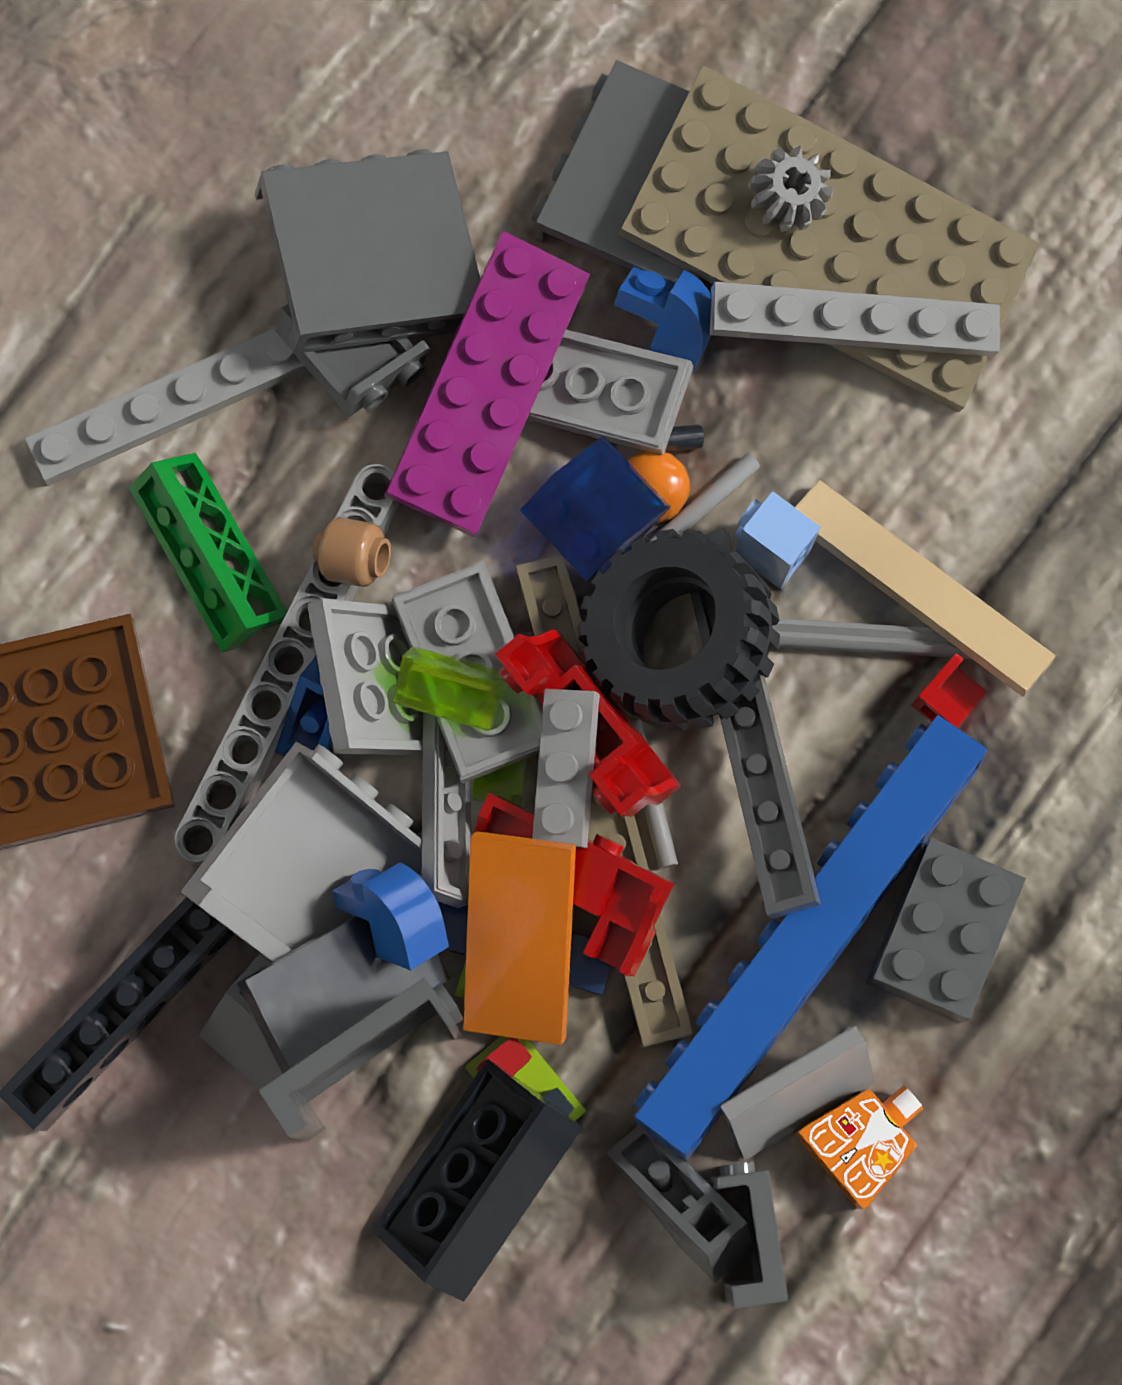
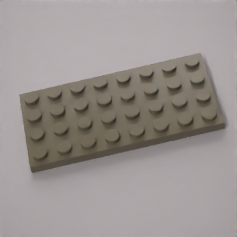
[618,65,1040,412]

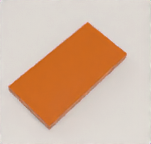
[463,831,576,1045]

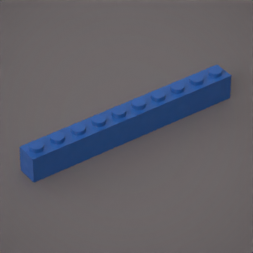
[634,715,988,1162]

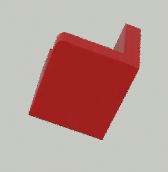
[911,653,986,728]

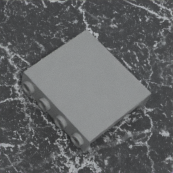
[181,742,422,962]

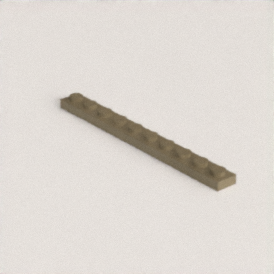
[516,554,693,1048]

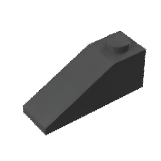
[606,1126,753,1283]

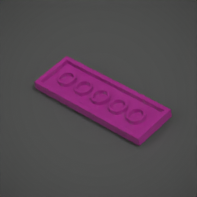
[384,231,590,537]

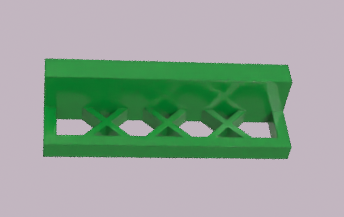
[129,453,287,653]

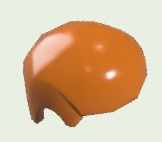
[615,451,691,524]

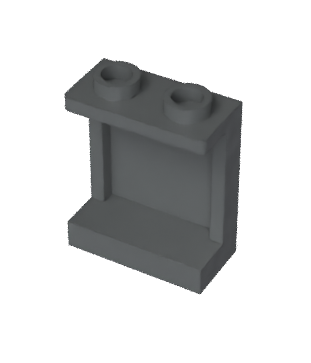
[275,304,430,418]
[709,1161,788,1309]

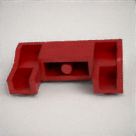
[495,629,681,817]
[473,793,675,977]

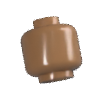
[312,517,391,587]

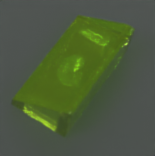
[393,647,506,731]

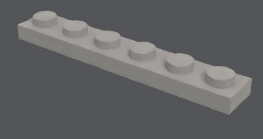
[710,282,1000,357]
[25,328,308,486]

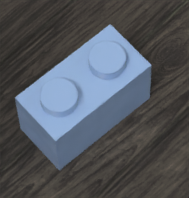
[734,491,821,590]

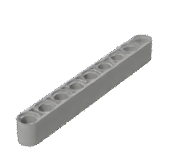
[174,464,400,868]

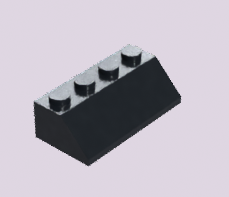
[370,1058,583,1302]

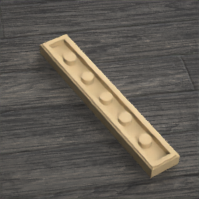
[795,480,1056,697]

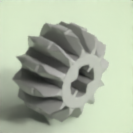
[748,145,834,233]

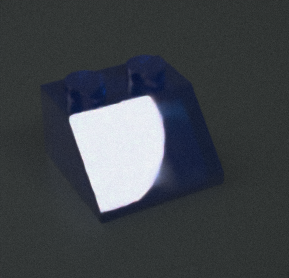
[520,437,671,581]

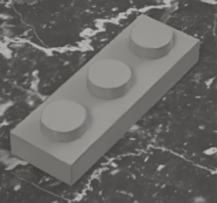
[532,689,600,848]

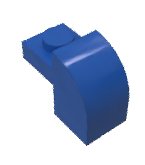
[614,267,711,374]
[332,862,449,971]

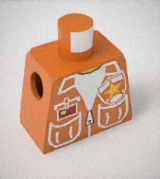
[794,1086,923,1210]

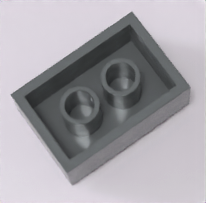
[866,838,1026,1023]

